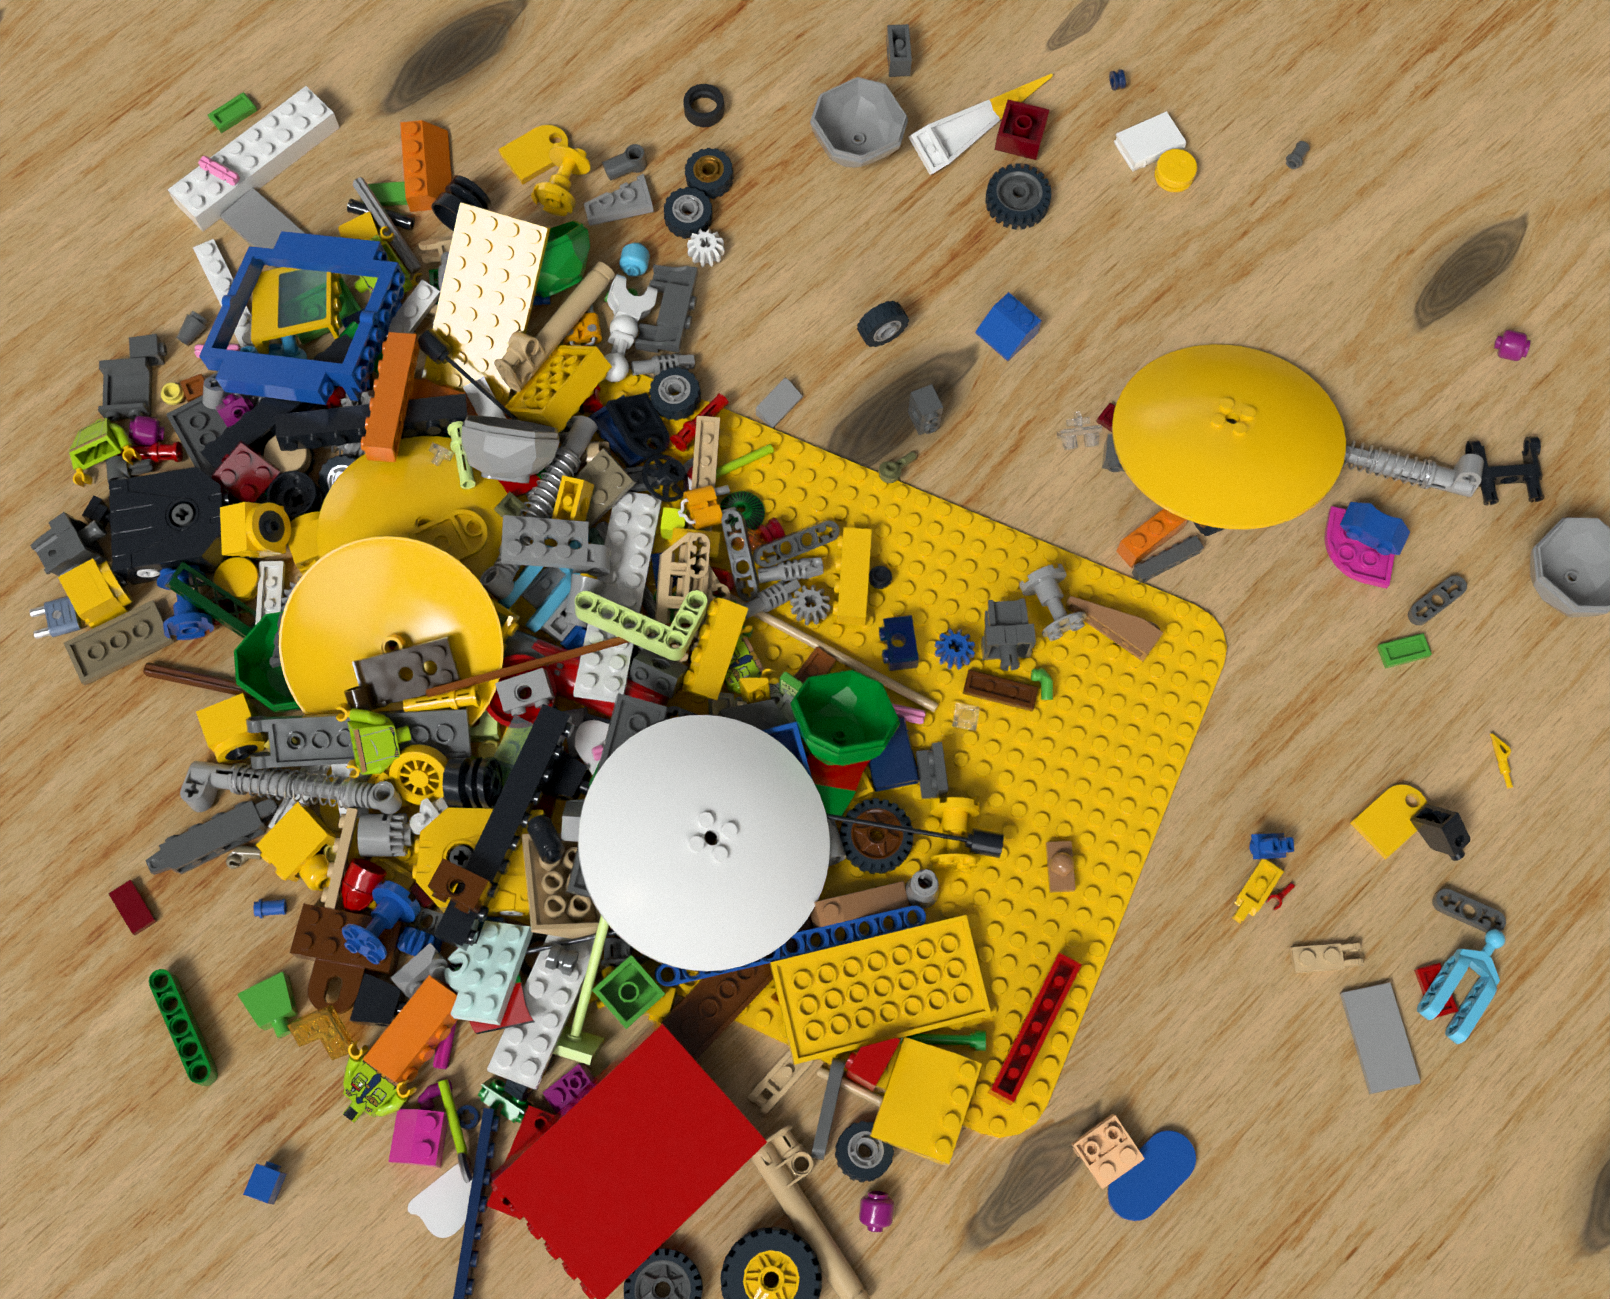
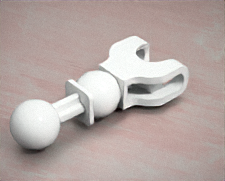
[604,274,658,382]

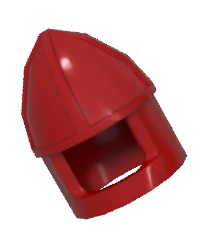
[340,858,387,913]

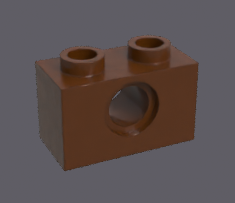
[428,859,492,914]

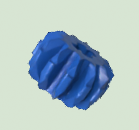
[935,629,975,670]
[397,926,443,956]

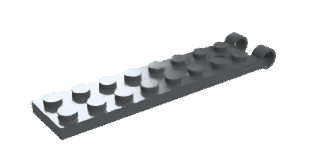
[246,707,472,769]

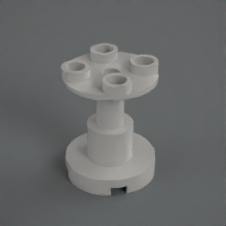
[1019,564,1087,641]

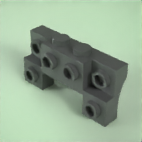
[635,264,698,353]

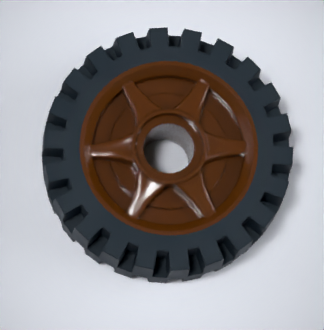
[840,798,913,874]

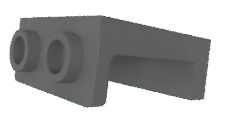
[98,357,152,422]

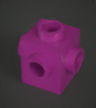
[216,393,254,427]

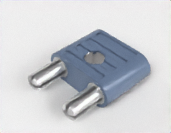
[29,596,82,639]

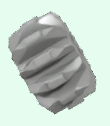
[790,585,831,625]

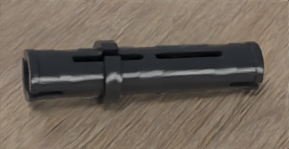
[347,199,415,231]

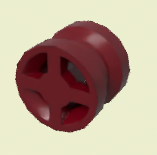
[757,517,786,543]

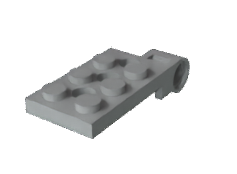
[500,515,611,577]

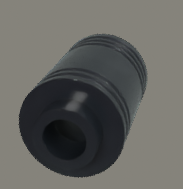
[527,815,565,863]

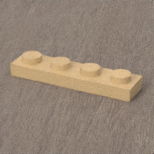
[321,807,358,910]

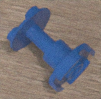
[157,565,214,640]
[342,881,421,965]

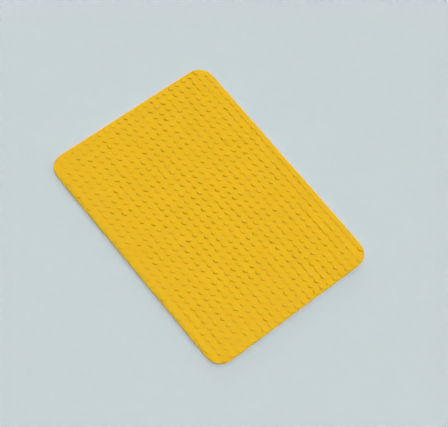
[319,369,1227,1138]

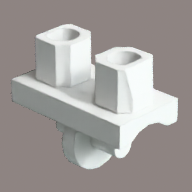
[409,798,449,835]

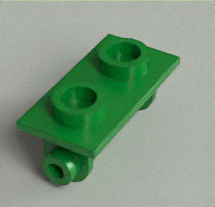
[478,1077,533,1124]

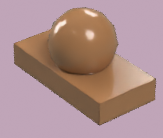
[1046,841,1075,893]

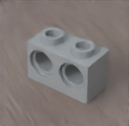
[540,592,575,642]

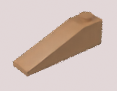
[1065,596,1163,661]
[811,881,909,928]

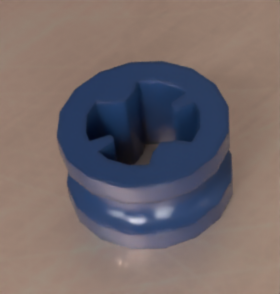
[1109,69,1126,91]
[457,1105,480,1130]

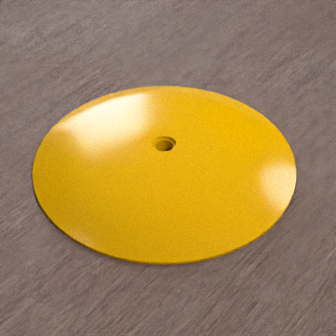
[317,436,533,603]
[279,536,504,727]

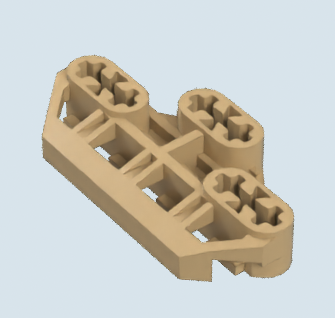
[654,532,730,670]

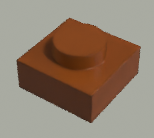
[180,373,205,403]

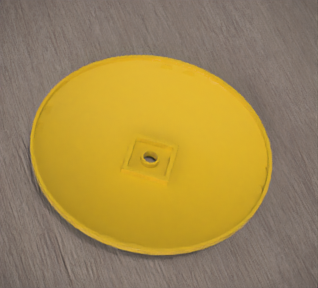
[1112,344,1346,529]

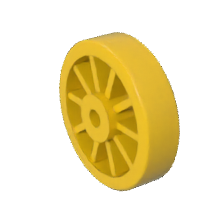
[389,744,449,805]

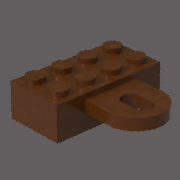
[290,903,406,1015]

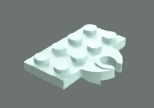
[444,921,533,1025]

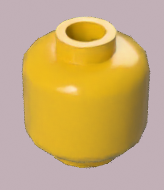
[299,854,331,891]

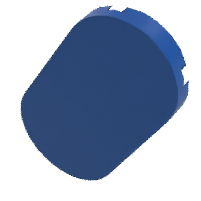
[1107,1131,1196,1221]

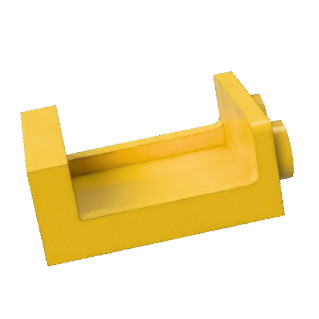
[256,802,338,882]

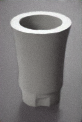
[565,574,604,628]
[905,869,939,909]

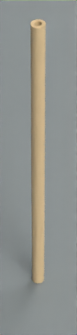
[729,593,938,712]

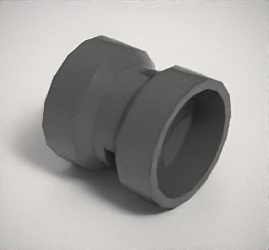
[545,943,579,976]

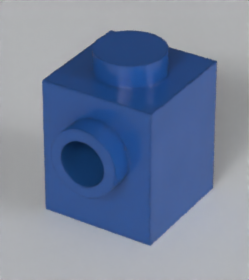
[243,1161,287,1205]

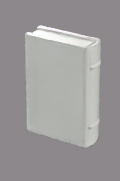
[1114,111,1186,172]

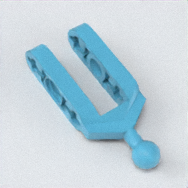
[498,535,589,633]
[1417,929,1506,1044]

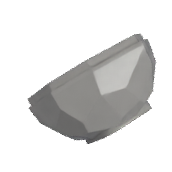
[810,77,908,168]
[461,415,559,483]
[1530,517,1610,617]

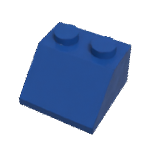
[975,292,1042,361]

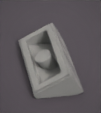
[756,378,803,428]

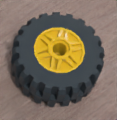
[720,1227,822,1299]

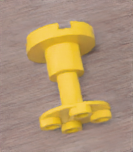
[531,143,591,216]
[930,797,980,872]

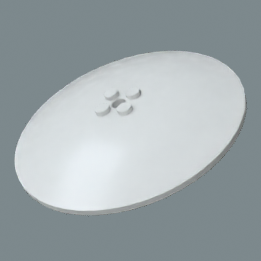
[578,715,830,971]

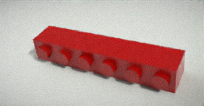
[988,953,1082,1106]

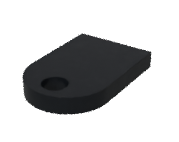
[605,393,670,458]

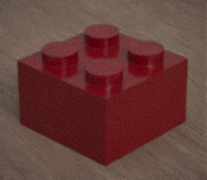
[994,99,1050,160]

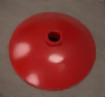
[486,655,556,728]

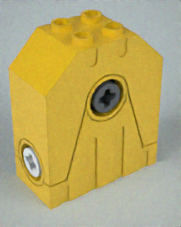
[412,808,545,919]

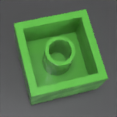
[592,955,665,1029]

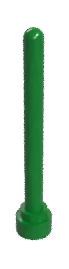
[898,1030,986,1051]

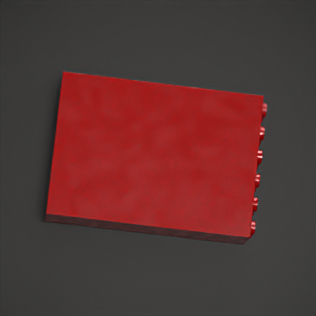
[491,1021,767,1299]

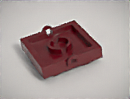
[211,440,280,503]

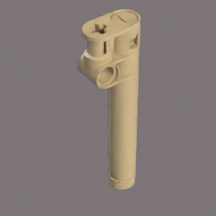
[494,262,615,392]
[751,1124,871,1299]

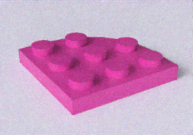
[1324,506,1395,589]

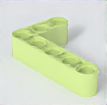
[574,590,707,661]

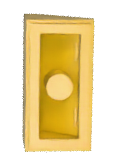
[739,678,771,704]

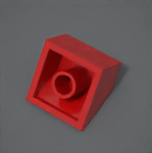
[845,1038,901,1092]

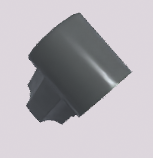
[602,144,647,181]

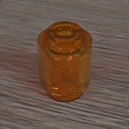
[730,526,764,554]

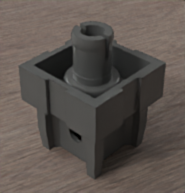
[30,512,109,576]
[981,598,1036,671]

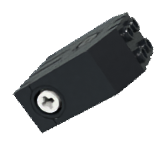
[109,467,240,585]

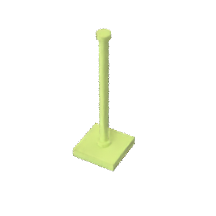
[553,916,609,1065]

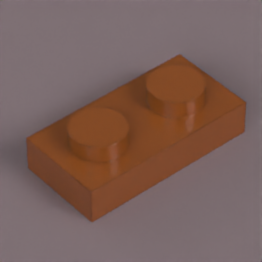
[794,647,836,683]

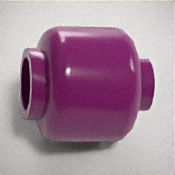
[1494,330,1531,361]
[129,416,165,446]
[859,1191,894,1232]

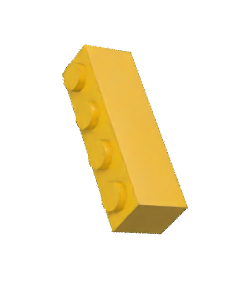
[833,527,872,626]
[682,598,748,701]

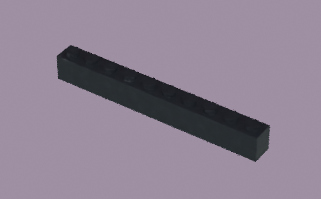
[434,704,574,951]

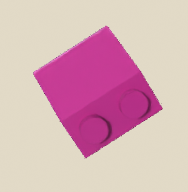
[389,1109,448,1168]

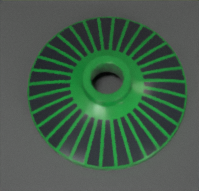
[719,491,765,534]

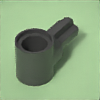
[106,456,153,484]

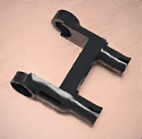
[1465,436,1545,506]

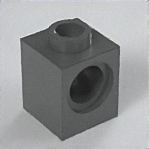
[129,334,167,366]

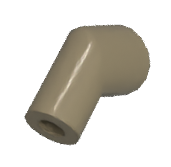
[226,845,262,869]

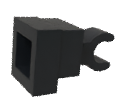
[82,495,111,528]

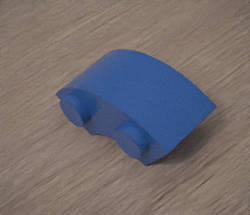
[1340,502,1410,556]

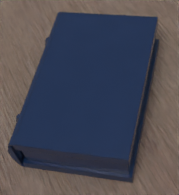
[869,717,920,792]

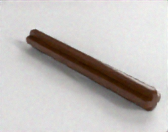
[143,662,256,699]

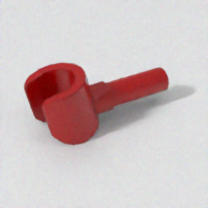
[1266,883,1295,910]

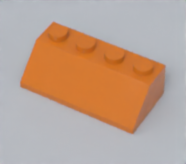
[400,120,452,212]
[363,975,460,1084]

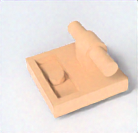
[1071,1114,1144,1189]

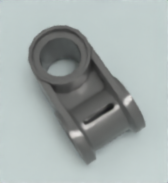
[601,938,650,967]

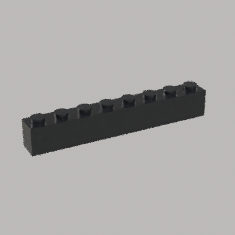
[200,333,352,470]
[275,394,469,451]

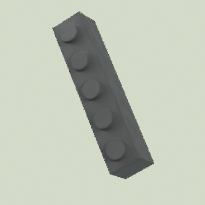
[1132,536,1204,583]

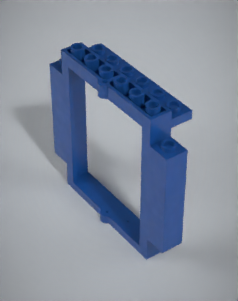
[199,231,405,405]

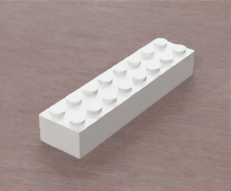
[168,86,339,232]

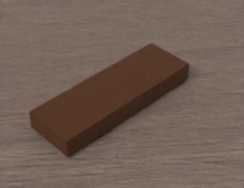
[962,669,1039,712]

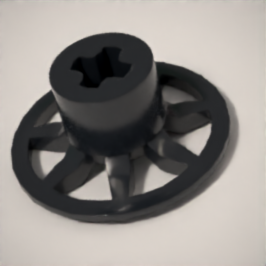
[642,454,688,502]

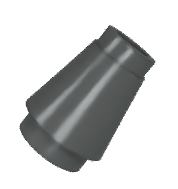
[176,311,208,346]

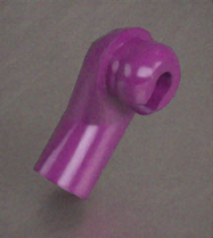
[418,1079,453,1110]

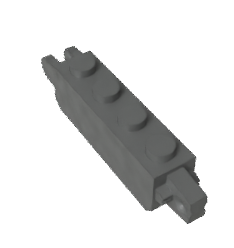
[146,799,279,875]

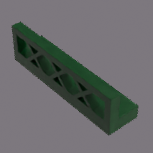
[165,562,256,639]

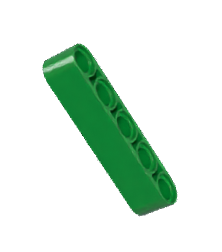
[148,969,218,1086]

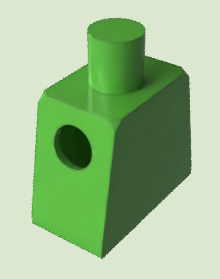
[238,971,298,1038]

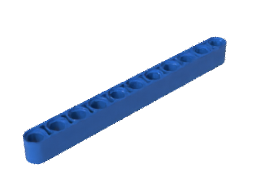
[655,906,926,986]

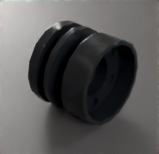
[431,175,492,231]
[267,471,325,522]
[442,757,503,809]

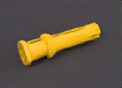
[403,684,481,712]

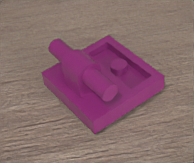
[543,1063,597,1114]

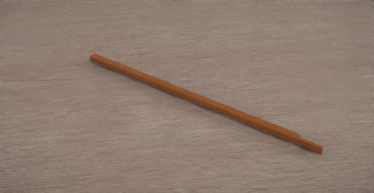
[426,622,691,698]

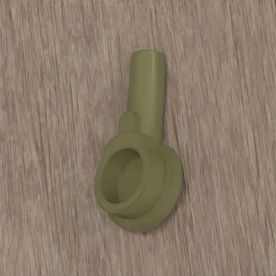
[878,451,916,483]

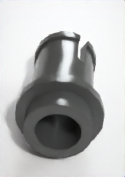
[1286,141,1310,169]

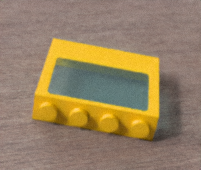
[251,267,342,354]

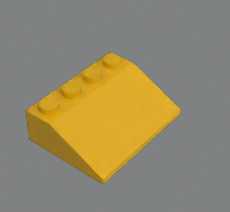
[505,345,612,433]
[870,1037,982,1165]

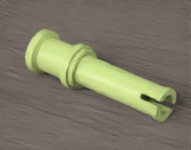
[447,421,475,489]

